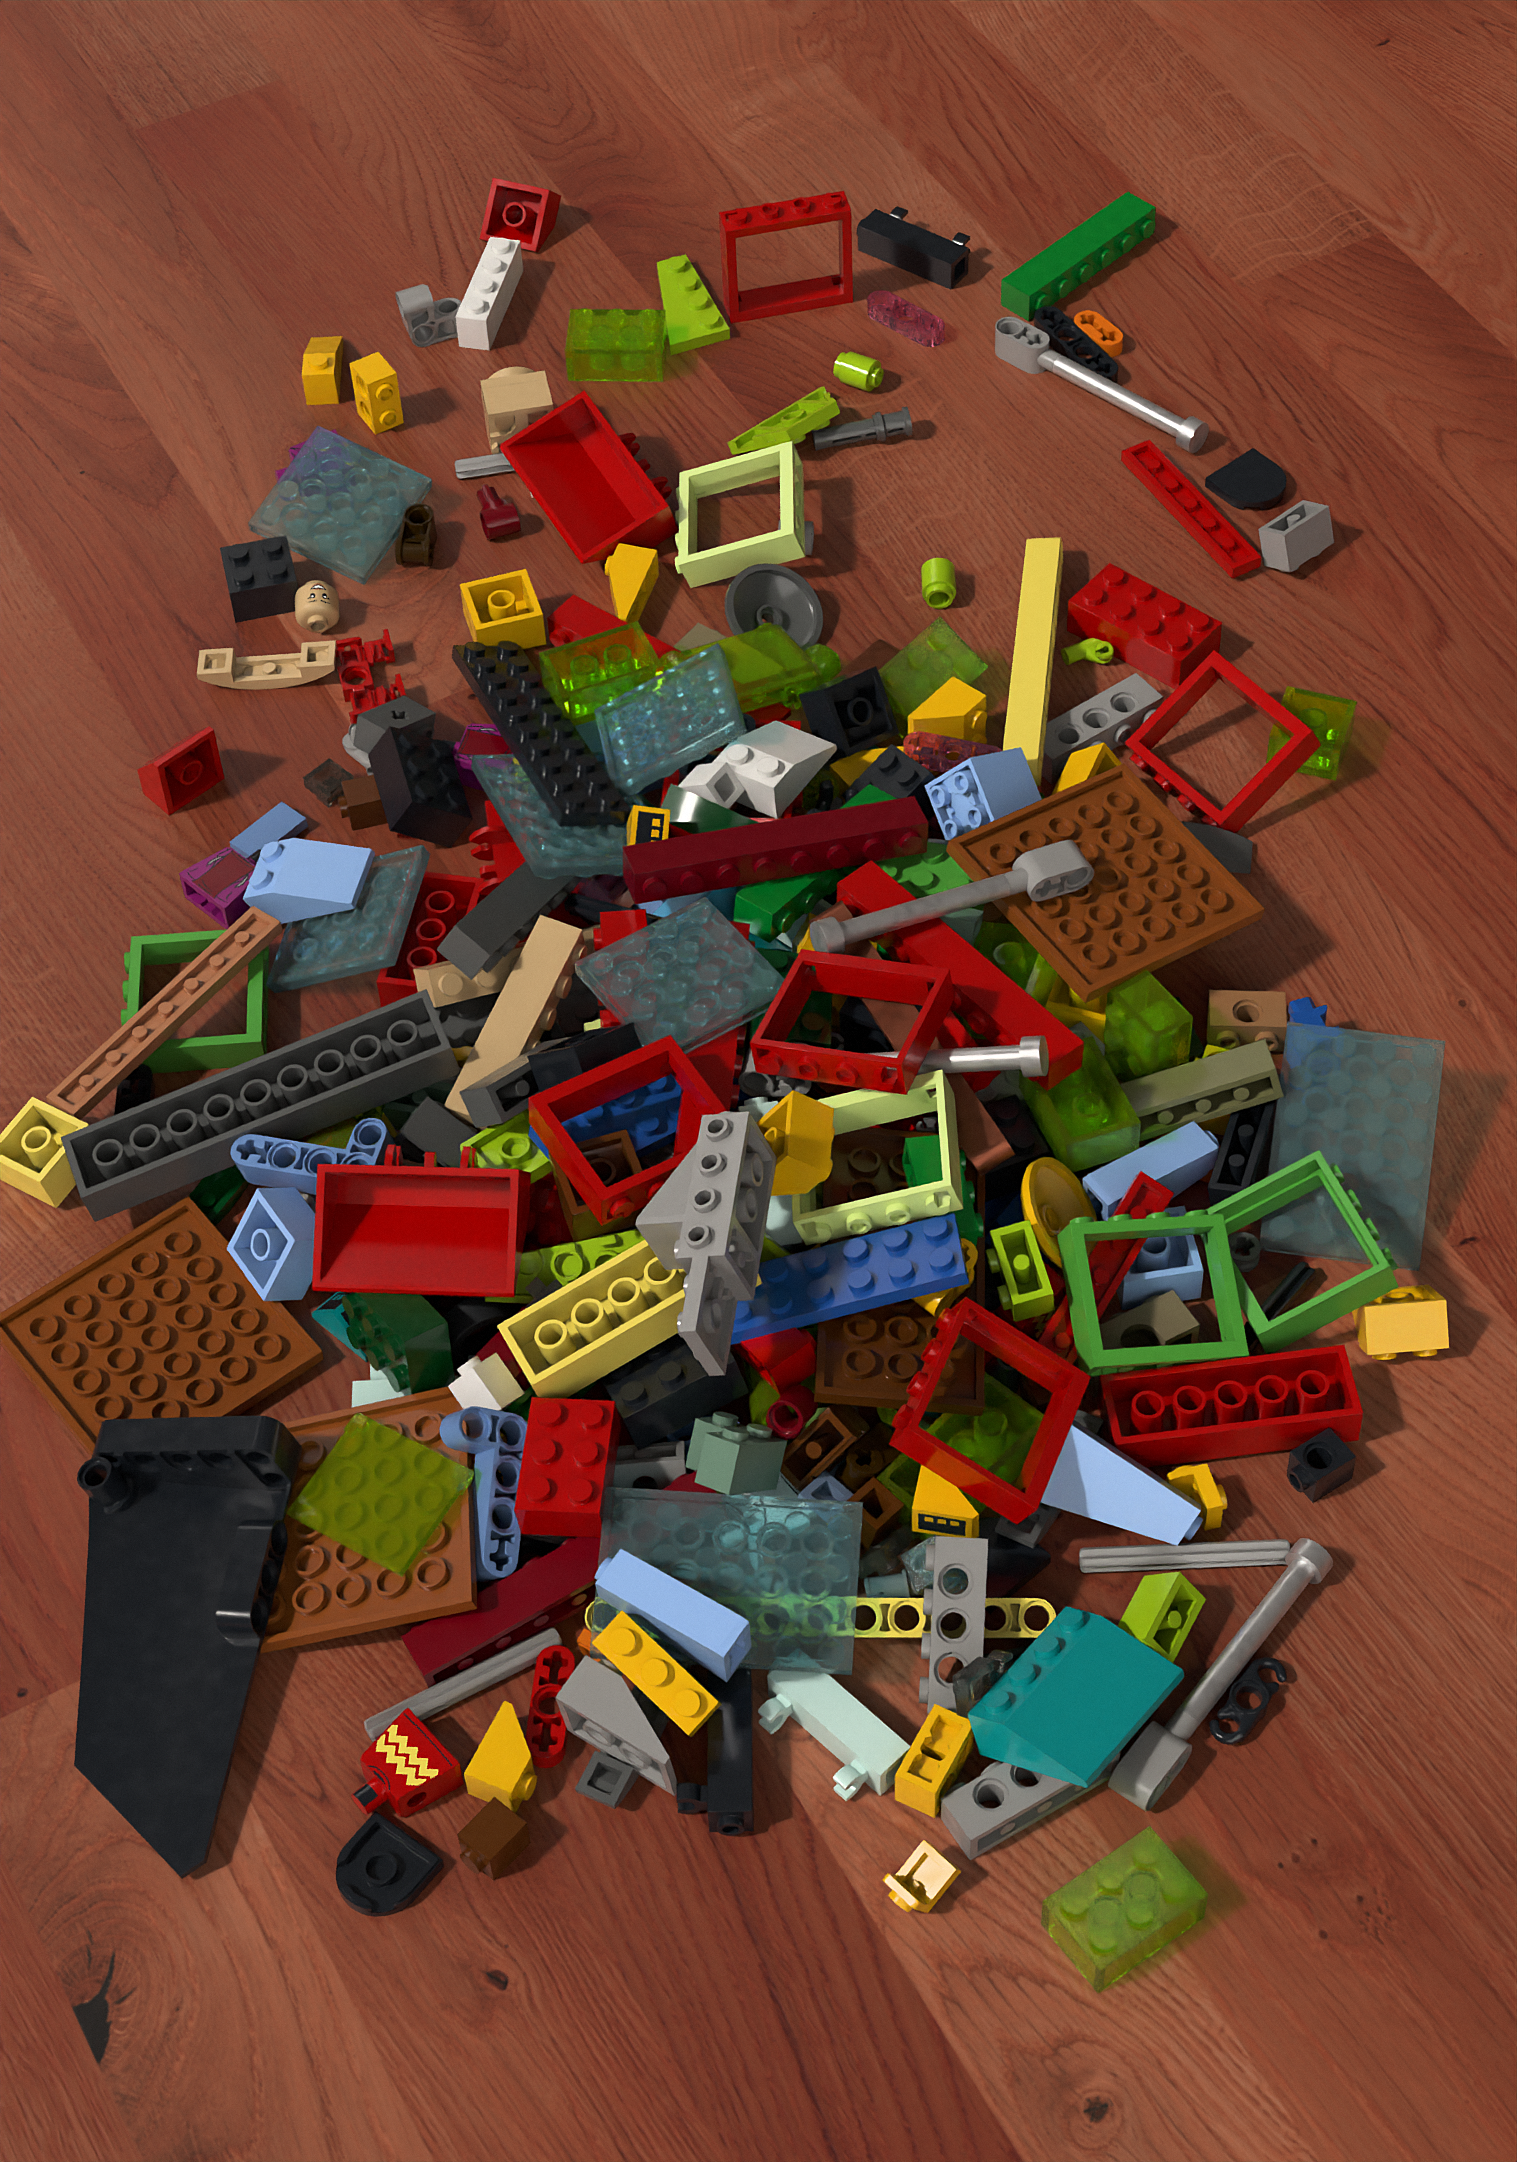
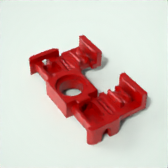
[336,629,406,724]

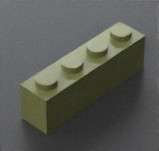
[1115,1039,1284,1144]

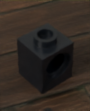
[1287,1427,1356,1503]

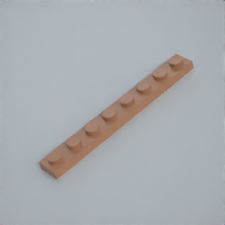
[46,906,283,1120]

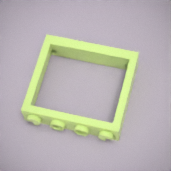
[675,441,805,588]
[792,1069,963,1246]

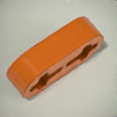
[1074,310,1123,357]

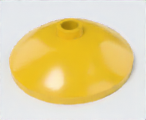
[1021,1157,1098,1268]

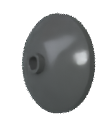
[725,563,823,661]

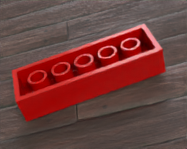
[1097,1345,1363,1468]

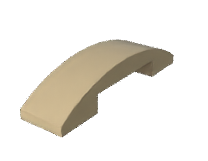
[197,640,337,690]

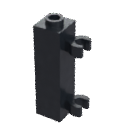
[856,206,970,290]
[677,1667,754,1836]

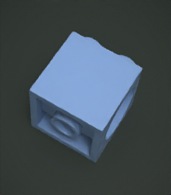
[924,747,1042,841]

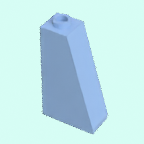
[1082,1121,1219,1221]
[1041,1420,1203,1546]
[595,1549,752,1682]

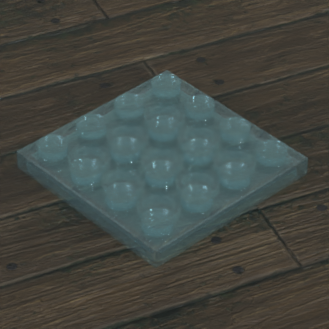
[248,426,432,585]
[594,643,747,798]
[266,845,431,994]
[574,897,785,1054]

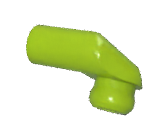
[1061,638,1114,665]

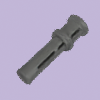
[811,406,913,451]

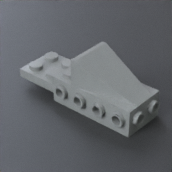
[635,1111,777,1376]

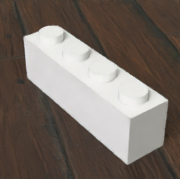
[455,237,523,351]

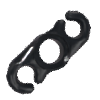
[1209,1657,1287,1745]

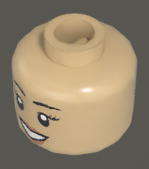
[295,580,340,633]

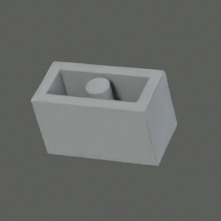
[1258,500,1334,572]

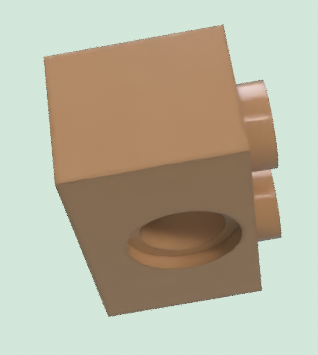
[1207,990,1287,1051]

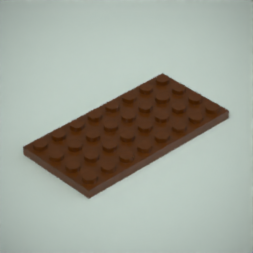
[814,1127,985,1416]

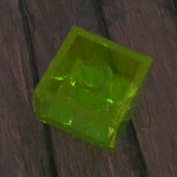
[1266,686,1357,780]

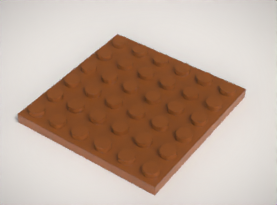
[946,763,1265,1003]
[0,1196,324,1458]
[260,1387,477,1654]

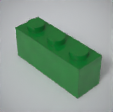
[902,1135,984,1246]

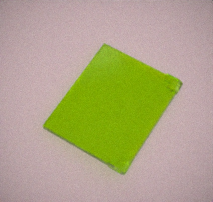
[287,1413,474,1577]

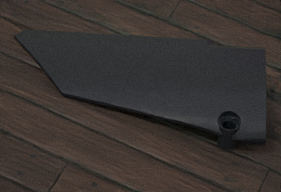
[74,1416,303,1879]

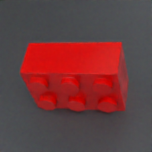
[514,1397,621,1538]

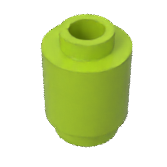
[833,351,884,392]
[921,558,956,609]

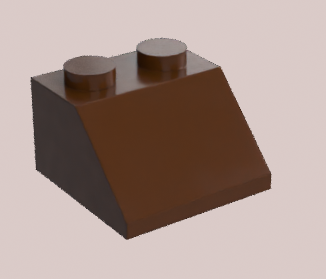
[548,1129,647,1242]

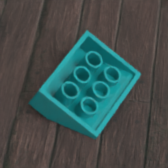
[968,1606,1185,1788]

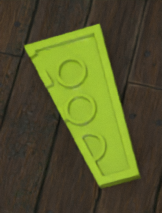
[657,254,730,355]
[485,1229,645,1304]

